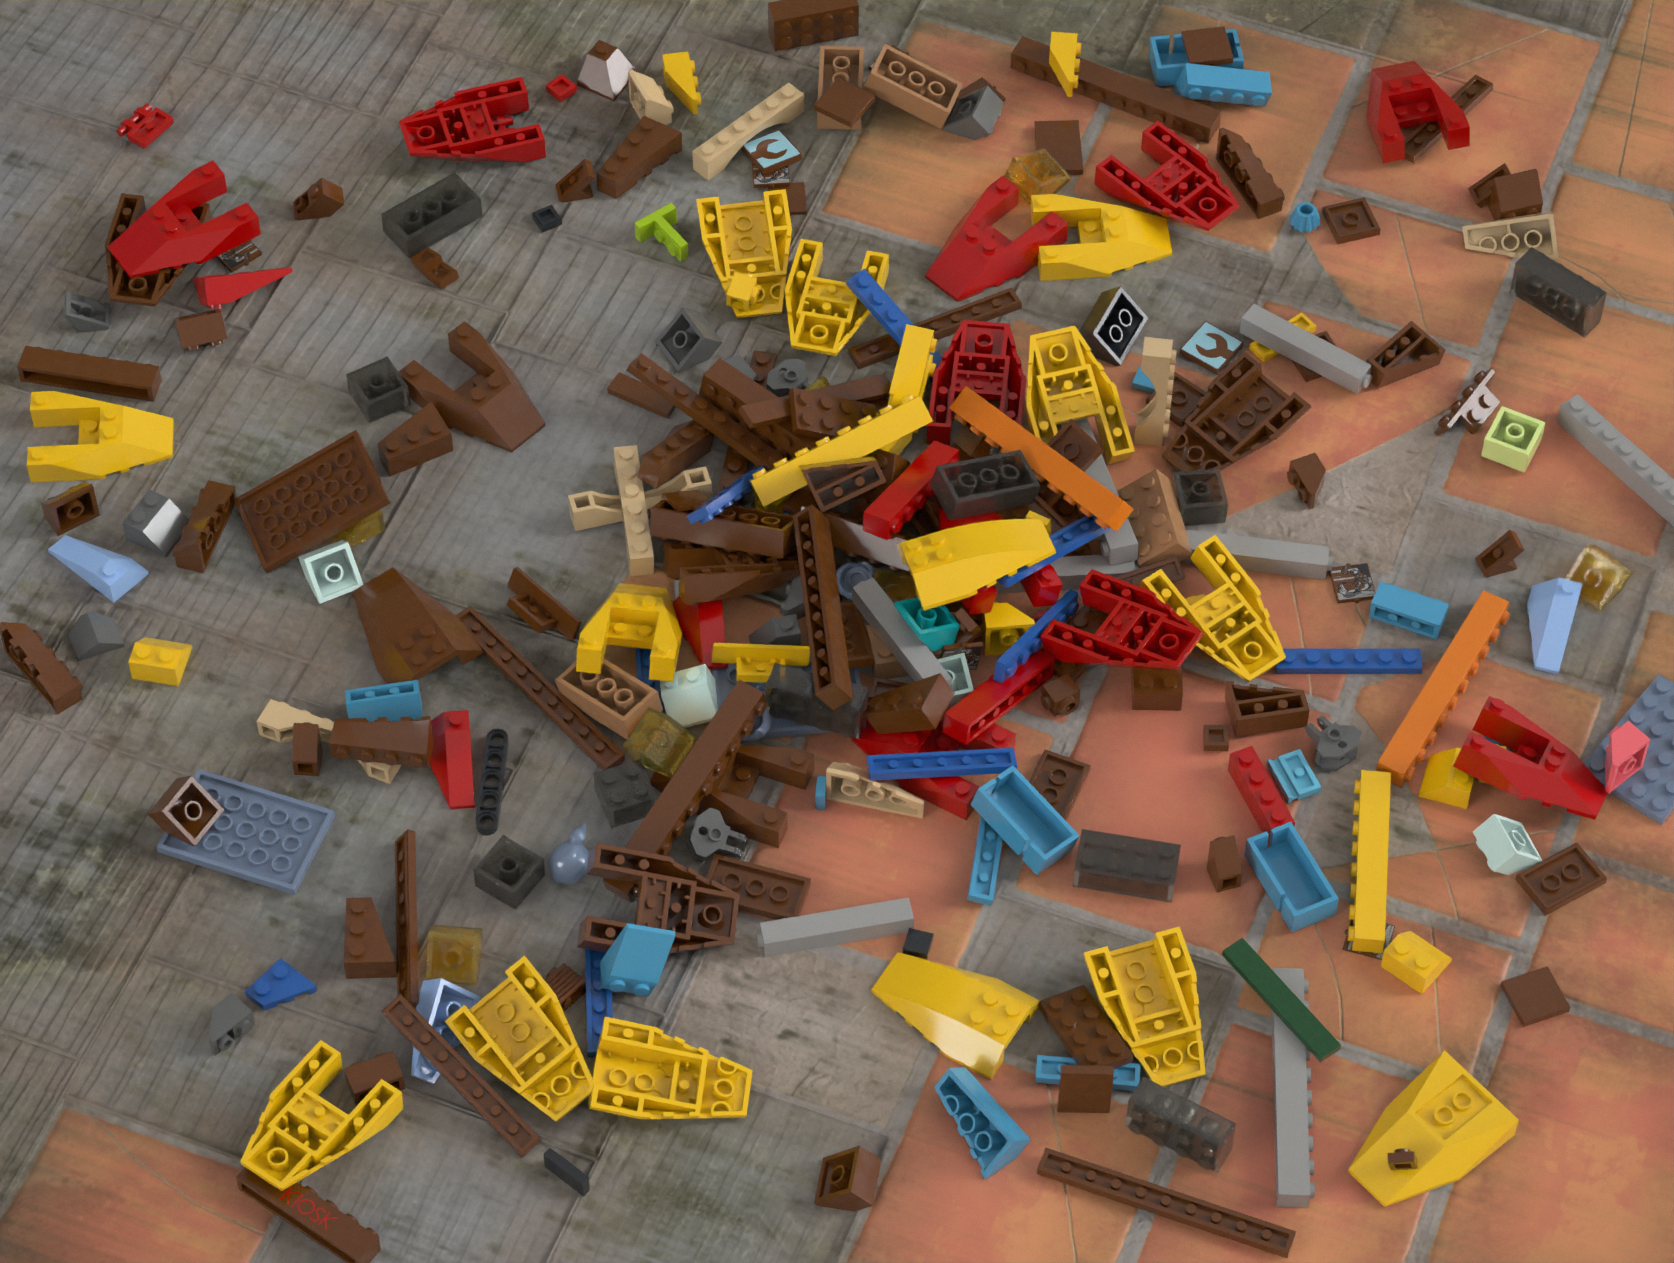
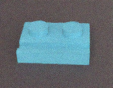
[1267,749,1321,804]

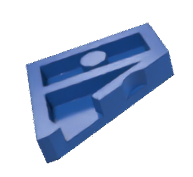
[245,958,317,1011]

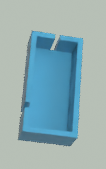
[1148,29,1244,87]
[970,765,1080,875]
[1244,822,1339,933]

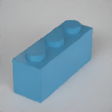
[1369,581,1449,639]
[345,680,423,722]

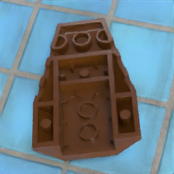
[1162,351,1311,485]
[352,567,483,691]

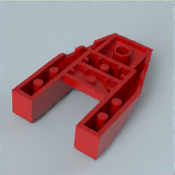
[1367,60,1470,163]
[399,77,546,162]
[1094,121,1240,231]
[108,160,261,278]
[925,175,1068,302]
[927,320,1026,445]
[938,504,1063,615]
[1040,569,1203,669]
[1453,696,1608,820]
[851,716,1016,820]

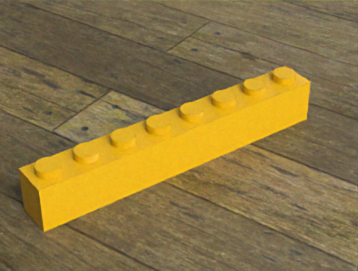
[749,393,933,507]
[1348,770,1391,953]

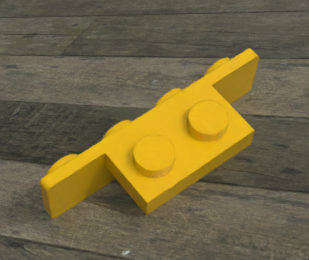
[712,643,810,683]

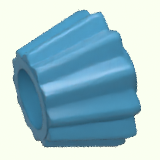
[1290,202,1320,233]

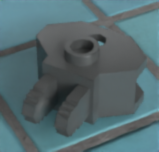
[767,359,815,397]
[1305,715,1361,771]
[687,808,747,862]

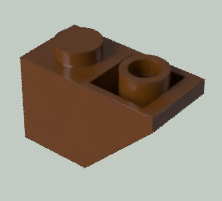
[293,178,344,220]
[1287,453,1326,510]
[292,722,323,776]
[1207,835,1242,893]

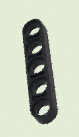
[475,728,509,836]

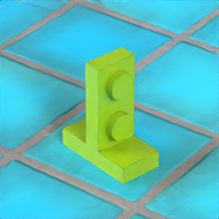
[634,203,689,262]

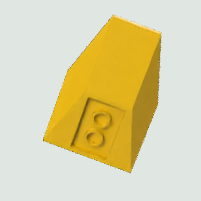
[1348,1050,1519,1207]

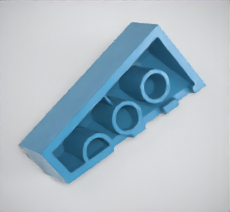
[1173,63,1272,107]
[934,1067,1031,1179]

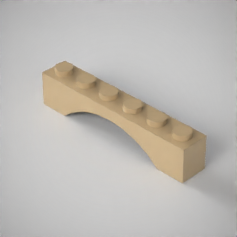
[692,83,804,181]
[1134,337,1177,447]
[614,445,654,576]
[568,466,712,531]
[257,699,401,784]

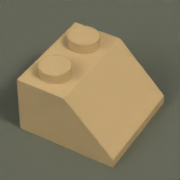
[628,70,674,125]

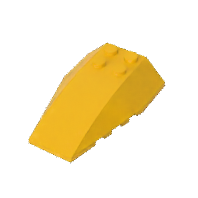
[696,189,792,318]
[897,519,1056,611]
[1083,926,1206,1089]
[871,952,1040,1080]
[445,955,595,1122]
[589,1017,753,1119]

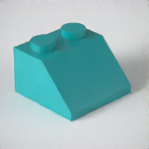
[894,597,960,651]

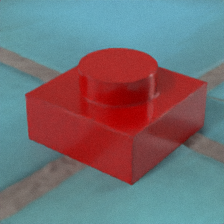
[546,74,577,103]

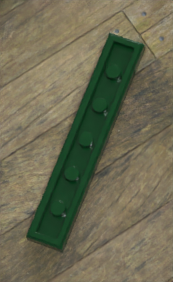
[1222,938,1341,1063]

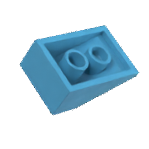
[600,923,675,996]

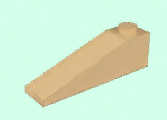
[1462,211,1559,261]
[826,762,924,819]

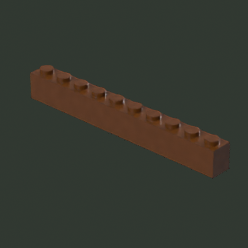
[1011,36,1221,143]
[793,505,853,710]
[603,679,767,903]

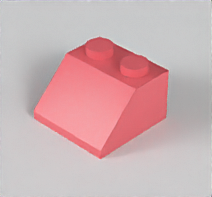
[1604,721,1650,794]

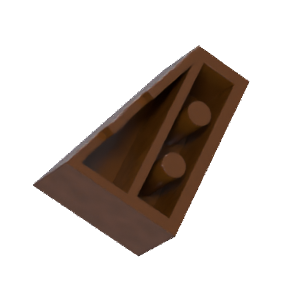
[1366,321,1446,388]
[378,401,453,477]
[851,449,910,532]
[799,456,886,512]
[864,673,955,734]
[1225,681,1310,737]
[344,897,397,979]

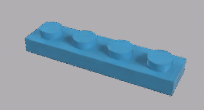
[967,815,1003,906]
[1035,1055,1141,1091]

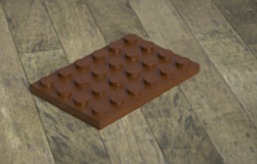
[234,430,391,573]

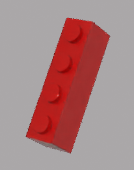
[1228,746,1295,844]

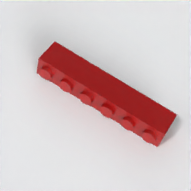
[863,440,960,541]
[942,649,1055,745]

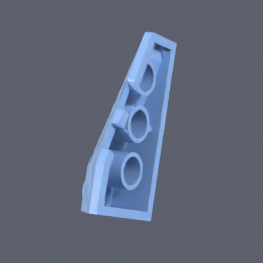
[48,535,149,603]
[1527,578,1583,675]
[411,978,481,1084]

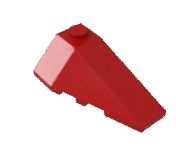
[192,267,293,309]
[673,596,728,669]
[430,710,475,810]

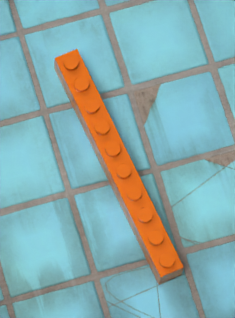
[949,386,1134,532]
[1376,590,1510,788]

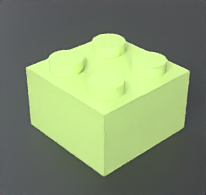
[1481,406,1546,473]

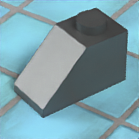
[749,614,801,646]

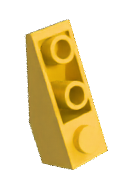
[1049,32,1081,97]
[662,51,701,115]

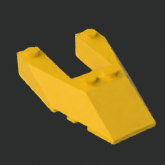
[1030,194,1172,281]
[785,239,889,356]
[879,324,937,455]
[1026,326,1135,464]
[27,391,174,483]
[1139,535,1286,683]
[576,583,682,682]
[240,1040,403,1191]

